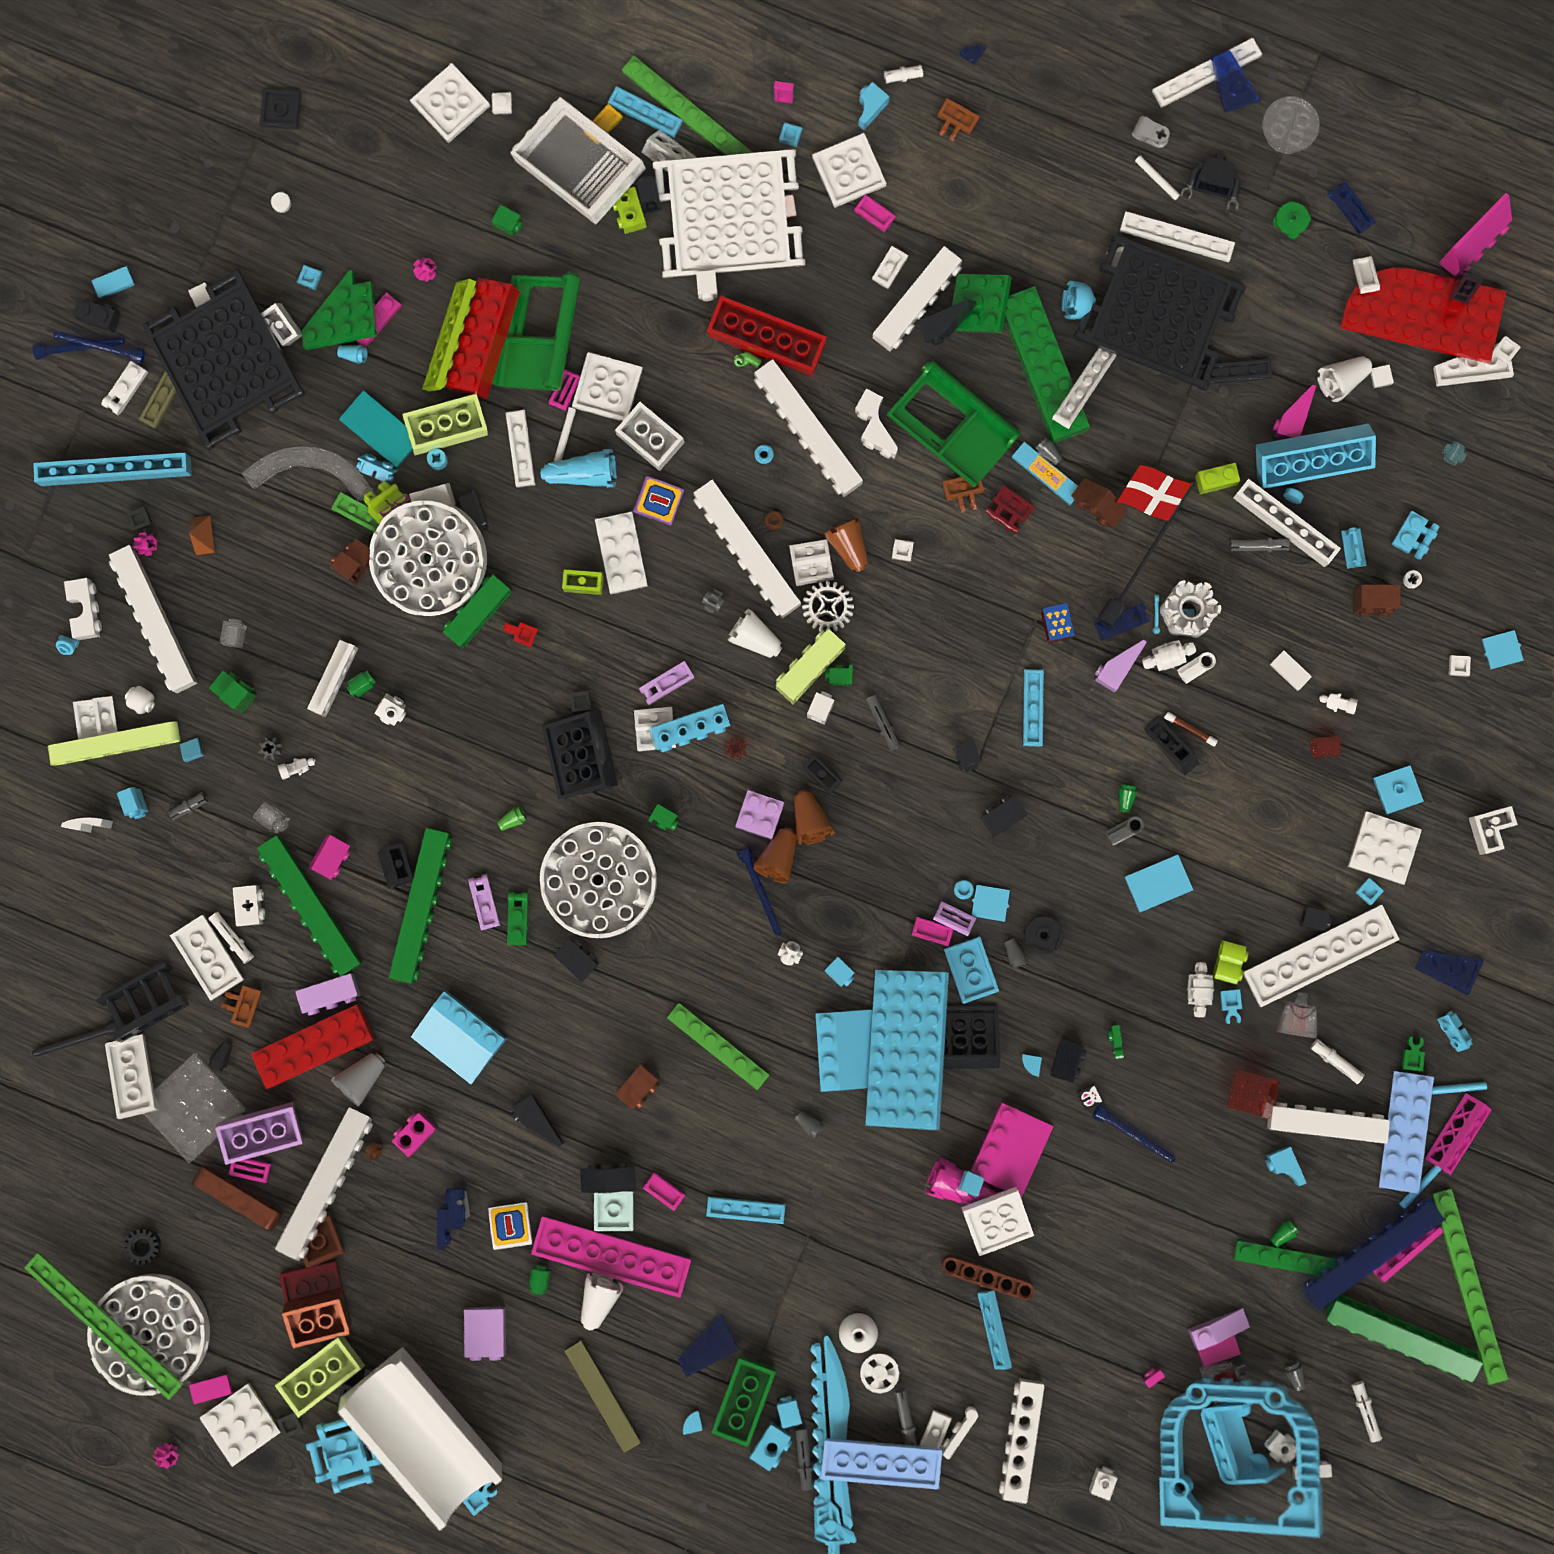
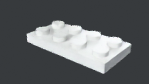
[595,512,648,594]
[170,915,245,1000]
[105,1034,157,1119]

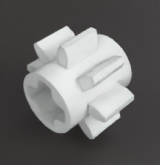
[778,941,803,965]

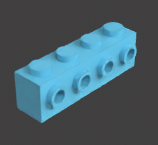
[648,704,730,752]

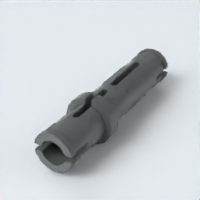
[1230,537,1290,553]
[866,695,901,751]
[894,1389,918,1446]
[795,1428,813,1491]

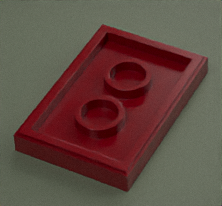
[279,1260,345,1303]

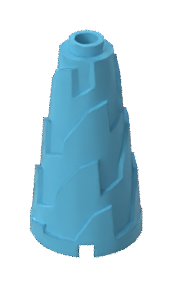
[541,449,617,488]

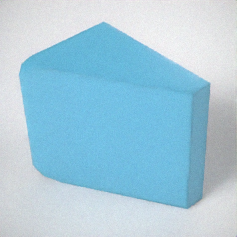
[180,738,205,762]

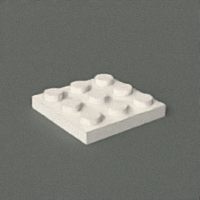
[410,63,490,143]
[812,133,886,208]
[572,352,643,421]
[1348,811,1422,885]
[961,1187,1034,1256]
[200,1383,282,1466]

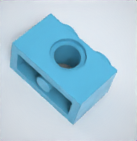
[750,1421,792,1471]

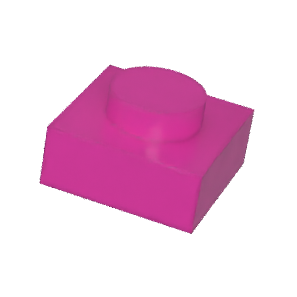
[1142,1367,1165,1388]

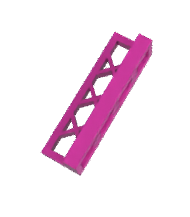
[1425,1094,1491,1175]
[1366,1214,1444,1282]

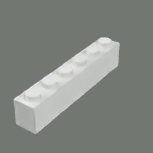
[873,246,962,352]
[1234,479,1341,567]
[1267,1102,1390,1144]

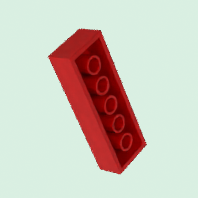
[445,277,520,399]
[707,296,827,377]
[251,1004,376,1089]

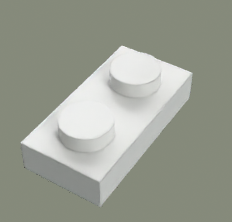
[872,246,908,289]

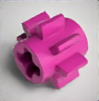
[413,257,437,282]
[133,532,158,556]
[153,1442,179,1469]

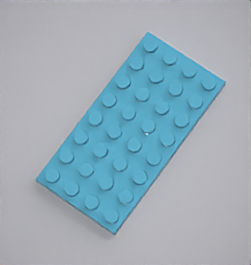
[865,970,949,1130]

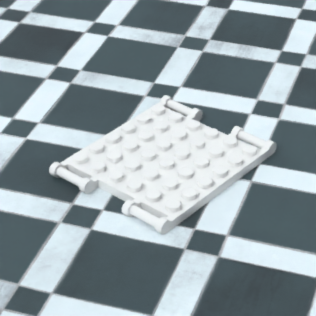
[652,150,805,278]

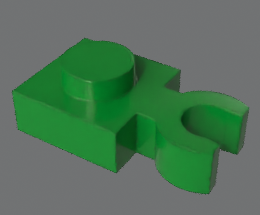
[1107,1025,1124,1059]
[1402,1036,1425,1071]

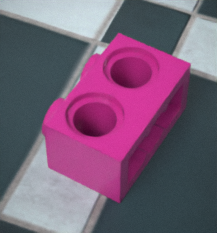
[392,1112,438,1157]

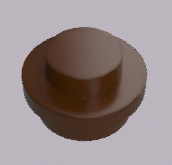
[765,511,784,530]
[365,1141,383,1160]

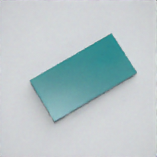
[339,391,413,468]

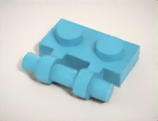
[1391,511,1440,560]

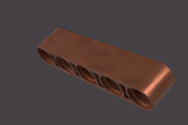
[192,1165,283,1231]
[941,1255,1034,1300]

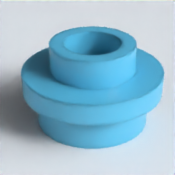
[755,445,774,464]

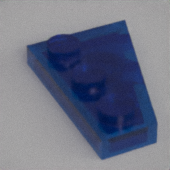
[1210,50,1261,112]
[1415,951,1484,995]
[678,1315,739,1377]

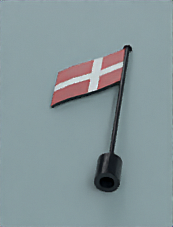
[1097,465,1196,629]

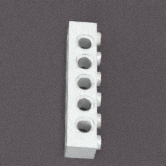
[999,1378,1044,1504]

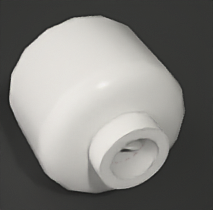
[125,686,155,714]

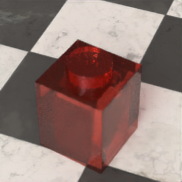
[1310,736,1341,759]

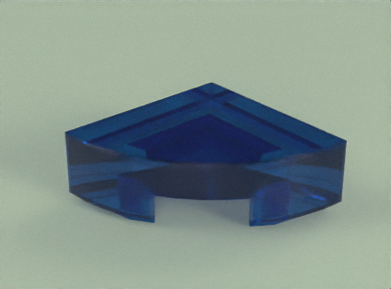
[959,45,986,65]

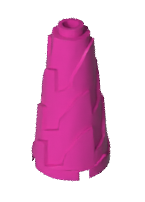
[925,1157,998,1205]

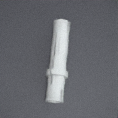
[208,912,254,964]
[1310,1039,1365,1084]
[1351,1381,1382,1442]

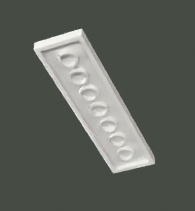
[1243,905,1400,1007]

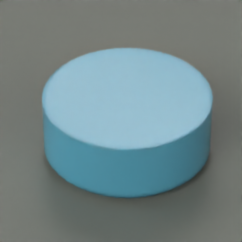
[1283,488,1304,504]
[954,880,974,899]

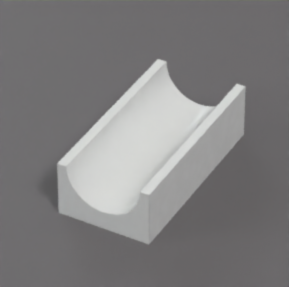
[338,1347,502,1530]

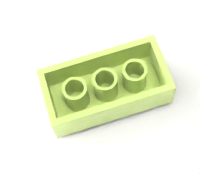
[403,394,488,456]
[776,629,845,704]
[275,1336,365,1417]

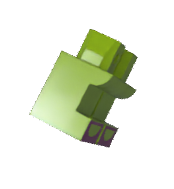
[364,481,411,525]

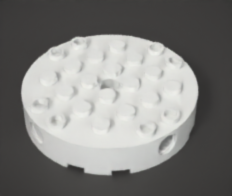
[369,500,487,616]
[540,822,657,938]
[87,1274,210,1396]

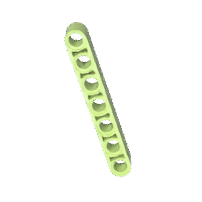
[47,722,181,766]

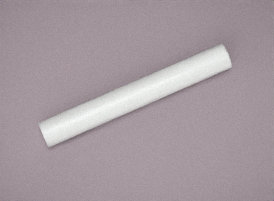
[1135,156,1180,200]
[554,408,576,462]

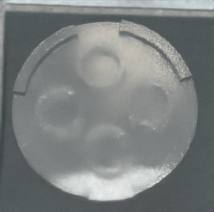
[1262,96,1320,154]

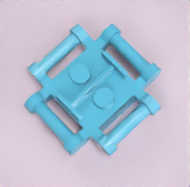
[306,1419,382,1493]

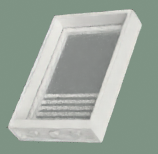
[510,97,646,225]

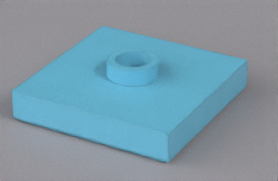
[1373,766,1424,814]

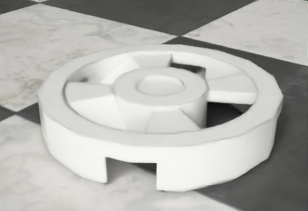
[860,1353,899,1393]

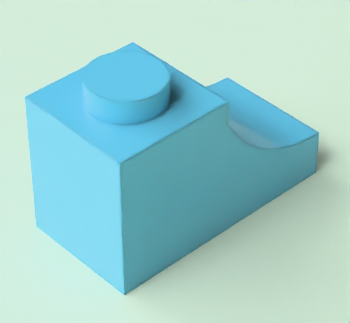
[858,82,889,130]
[1265,1146,1306,1186]

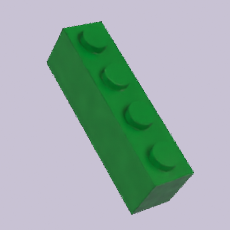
[443,575,512,649]

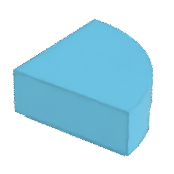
[1022,1054,1042,1077]
[683,1410,703,1435]

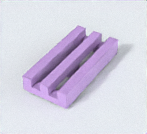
[933,901,976,936]

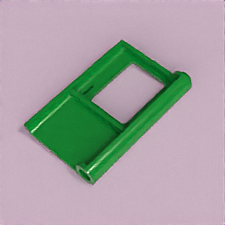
[492,272,581,391]
[886,361,1021,488]

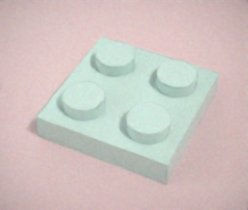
[594,1191,634,1231]

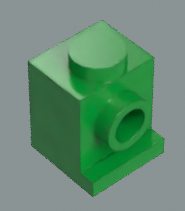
[825,665,853,686]
[648,804,679,831]

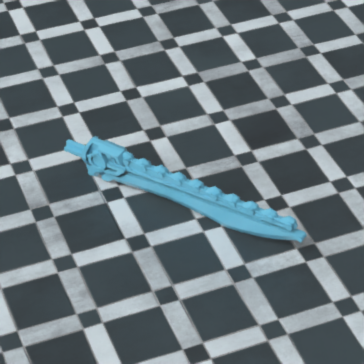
[810,1335,856,1554]

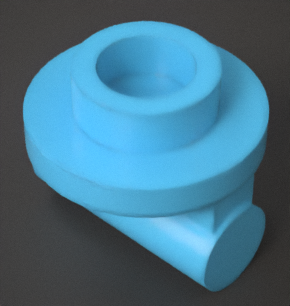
[56,635,79,655]

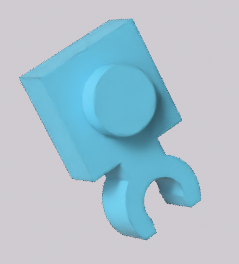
[1220,989,1242,1024]
[463,1482,499,1516]

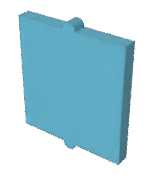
[1481,630,1523,670]
[971,885,1010,922]

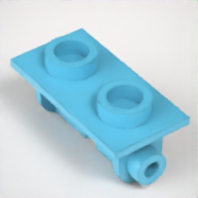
[356,454,399,483]
[1341,528,1366,569]
[1437,1010,1473,1052]

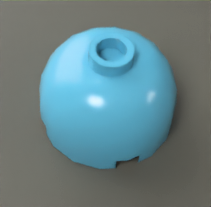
[1062,281,1096,320]

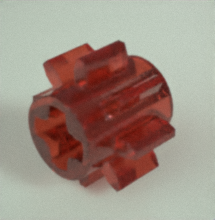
[725,738,747,761]

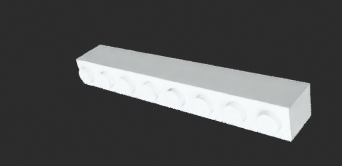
[754,359,863,497]
[693,480,801,618]
[109,545,198,693]
[275,1107,373,1261]

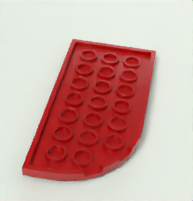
[1340,268,1507,364]

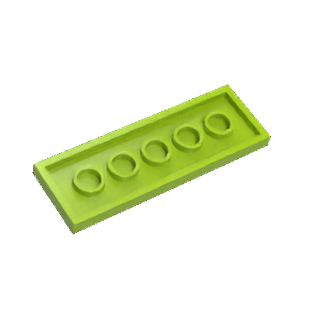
[422,279,476,392]

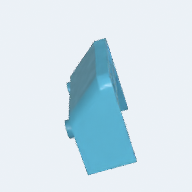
[1201,1401,1286,1485]

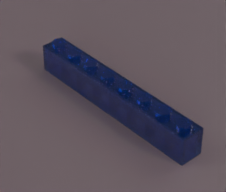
[1301,1199,1445,1311]

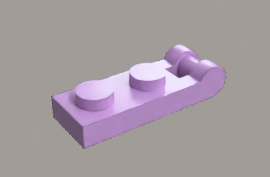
[639,661,694,705]
[468,874,501,930]

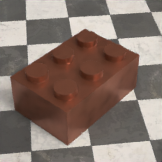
[282,1289,352,1348]

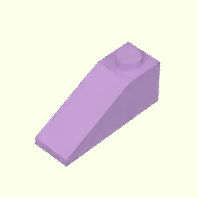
[1095,640,1146,692]
[1188,1308,1250,1351]

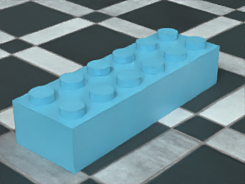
[1256,424,1376,489]

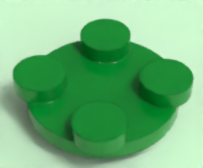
[1273,201,1311,239]

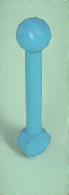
[1153,594,1160,634]

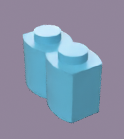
[117,787,149,819]

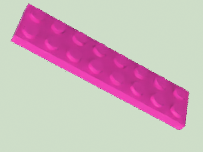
[531,1216,692,1298]

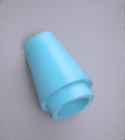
[338,345,367,364]

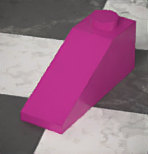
[1273,385,1316,440]

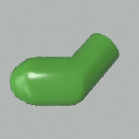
[734,352,763,368]

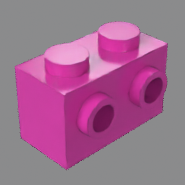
[308,834,350,880]

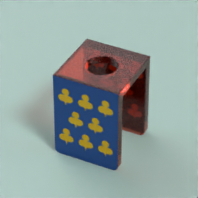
[1041,603,1075,644]

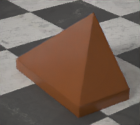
[189,515,216,556]

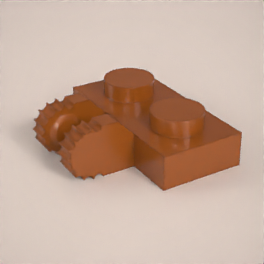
[937,98,980,142]
[942,477,984,513]
[221,986,262,1028]

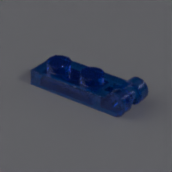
[1328,182,1376,235]
[1094,604,1151,642]

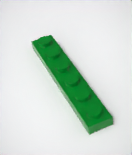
[1233,1240,1353,1282]

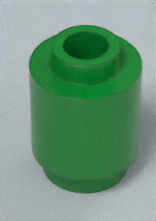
[346,671,376,698]
[529,1265,551,1295]

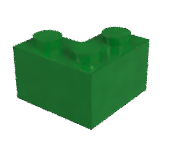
[209,671,256,714]

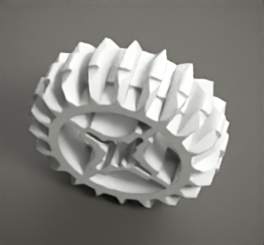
[802,581,854,632]

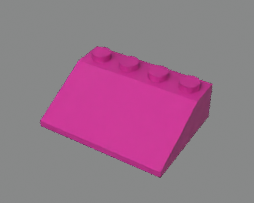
[1439,193,1512,278]
[969,1102,1054,1197]

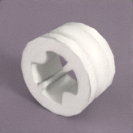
[1403,570,1422,589]

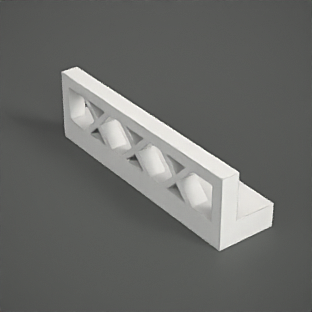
[642,130,697,172]
[307,640,358,717]

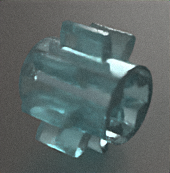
[1441,442,1467,465]

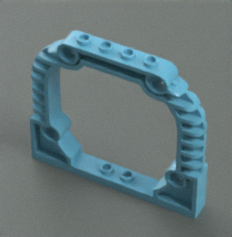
[1160,1377,1323,1537]

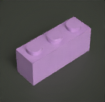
[295,974,361,1016]

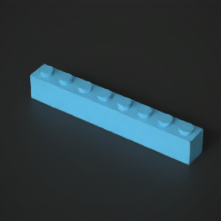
[33,453,192,486]

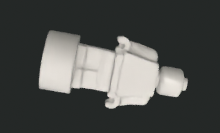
[1319,693,1358,714]
[277,758,316,780]

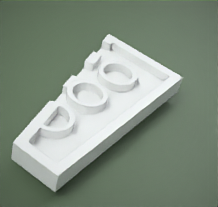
[1433,343,1514,386]

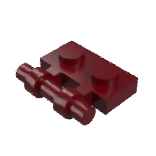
[985,486,1035,534]

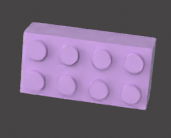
[215,1102,303,1165]

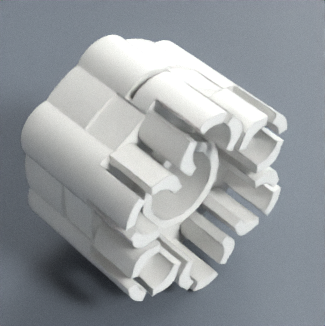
[1160,580,1221,638]

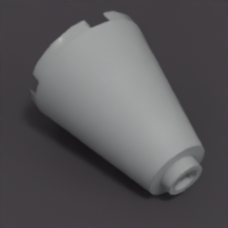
[331,1053,385,1106]

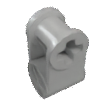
[1132,116,1170,148]

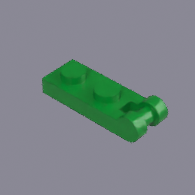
[507,891,529,945]

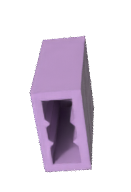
[464,1307,506,1361]

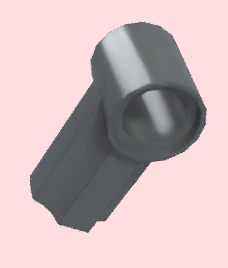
[1105,816,1144,846]

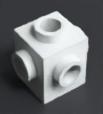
[374,693,406,725]
[1264,1429,1297,1464]

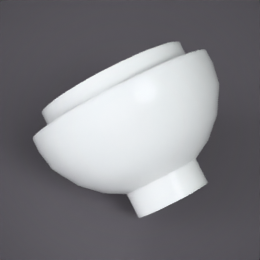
[839,1313,878,1353]

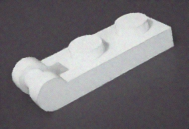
[102,361,148,415]
[941,1406,978,1460]

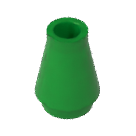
[1119,784,1138,813]
[1270,1219,1300,1247]

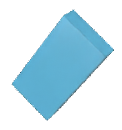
[91,266,135,299]

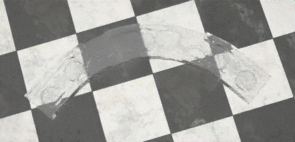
[241,446,374,503]

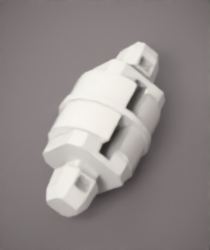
[1142,640,1196,671]
[1187,962,1214,1017]

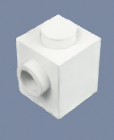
[1089,1466,1117,1501]

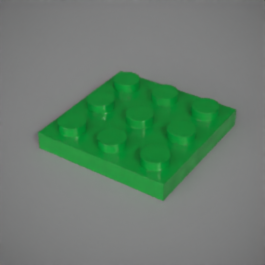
[952,274,1012,333]

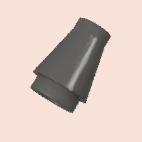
[1035,437,1063,465]
[1004,938,1028,969]
[795,1111,824,1139]
[1283,1359,1306,1391]

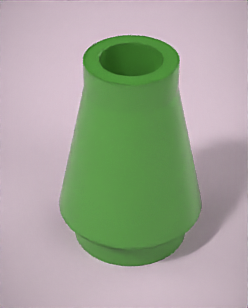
[497,806,527,831]

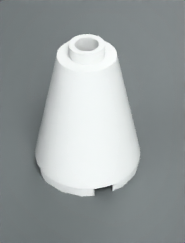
[1317,356,1372,402]
[727,609,782,658]
[581,1273,624,1330]

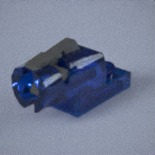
[437,1188,471,1249]

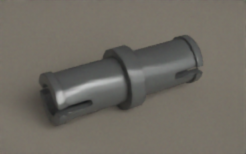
[168,792,208,821]

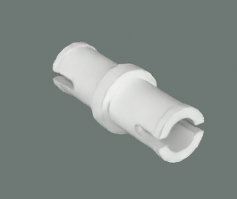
[884,65,923,84]

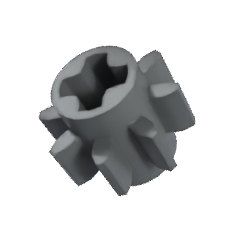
[702,589,725,613]
[258,737,283,761]

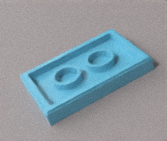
[1124,855,1193,913]
[944,937,999,1004]

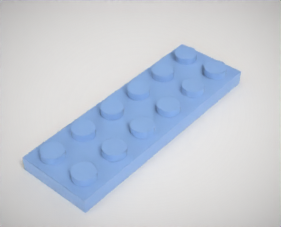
[1379,1071,1434,1194]
[821,1438,942,1489]

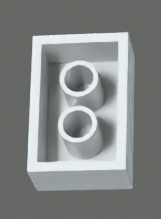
[615,402,684,471]

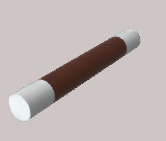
[1164,712,1218,746]

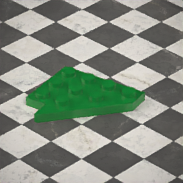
[302,270,377,350]

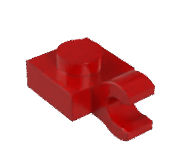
[503,622,538,647]

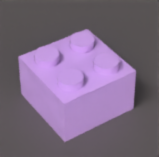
[735,790,784,840]

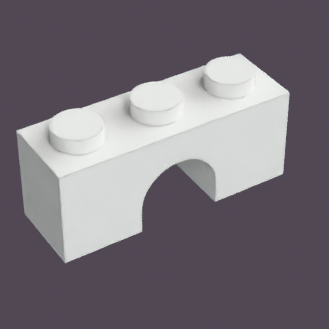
[64,578,102,640]

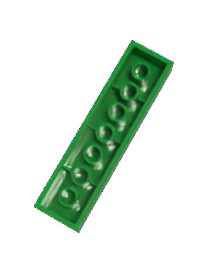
[1004,286,1090,444]

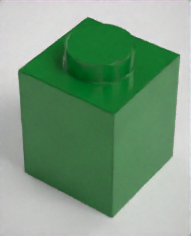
[492,205,523,237]

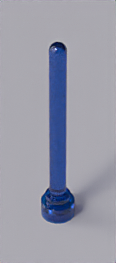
[53,331,145,364]
[33,337,125,360]
[736,847,782,936]
[1092,1104,1175,1162]

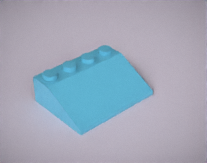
[411,991,507,1084]
[816,1010,873,1092]

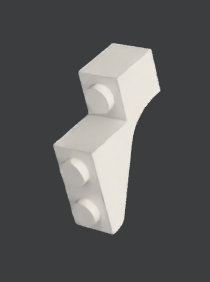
[855,389,898,458]

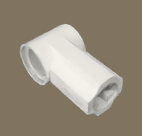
[1177,652,1216,684]

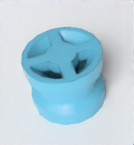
[427,449,448,470]

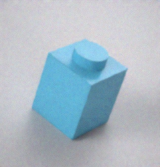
[825,957,855,987]
[777,1396,802,1428]

